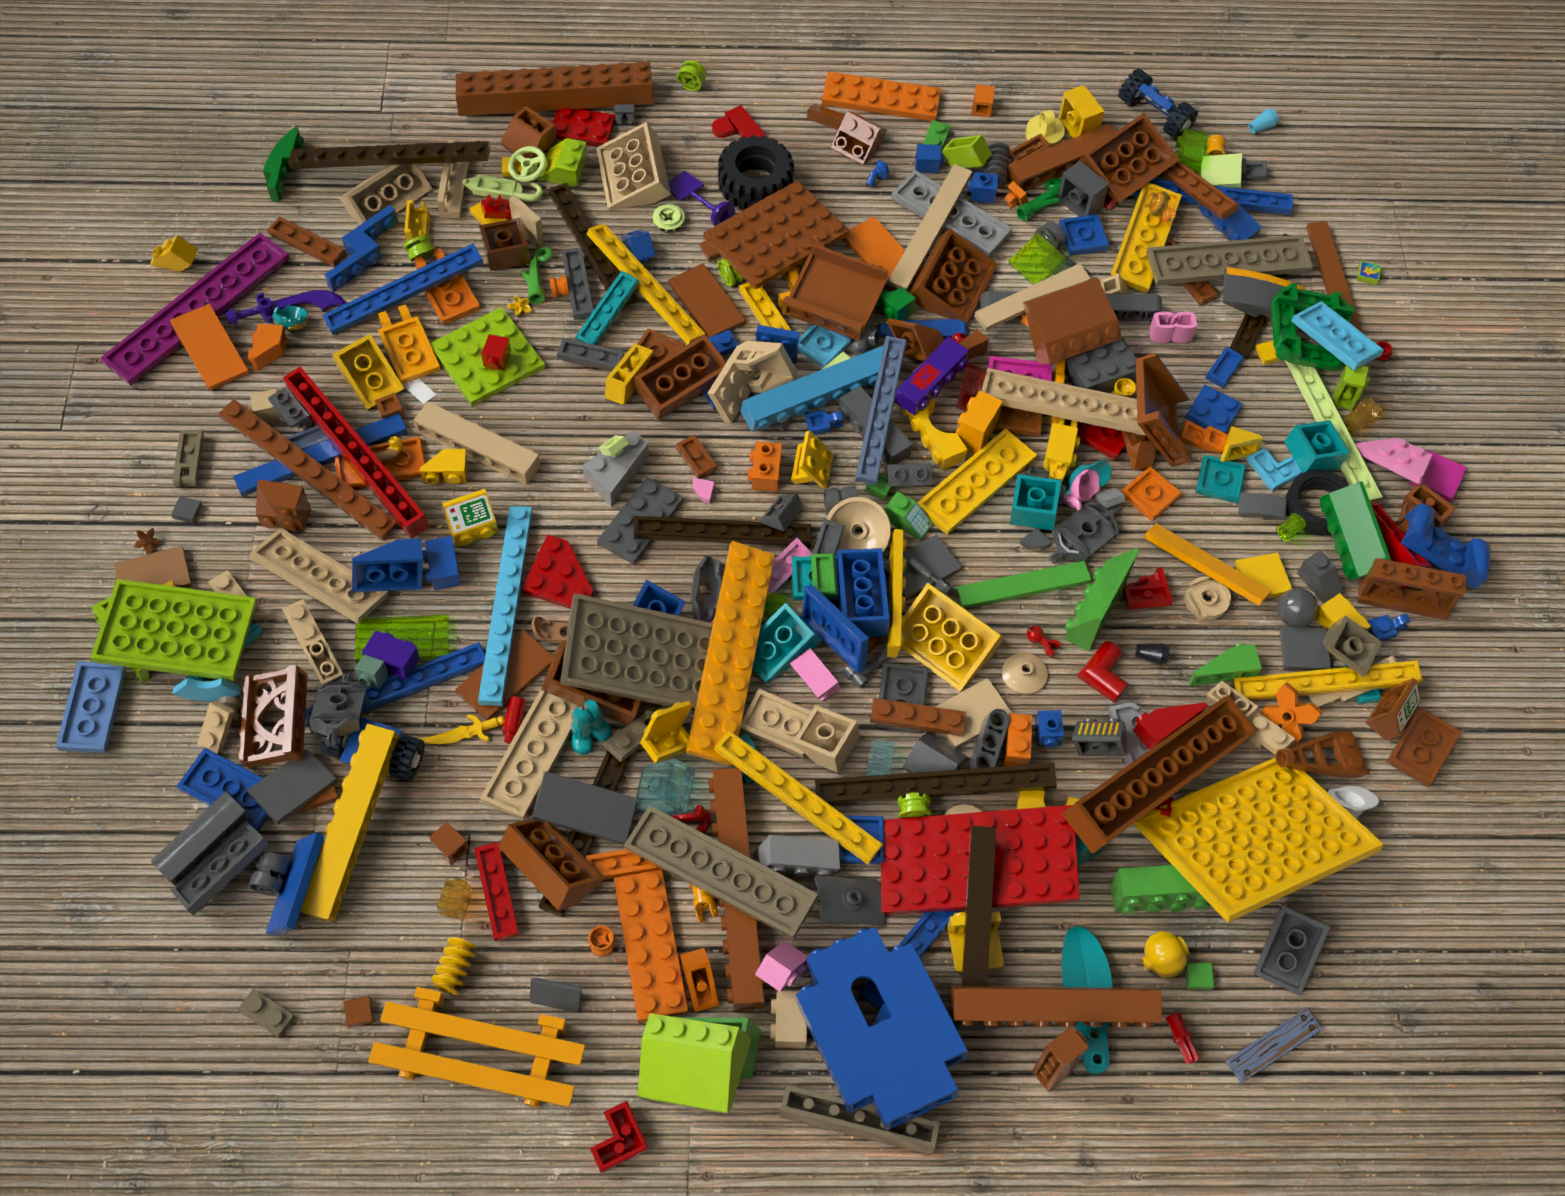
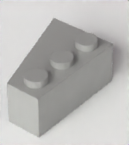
[583,430,649,507]
[753,835,840,878]

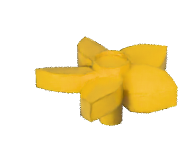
[507,296,531,317]

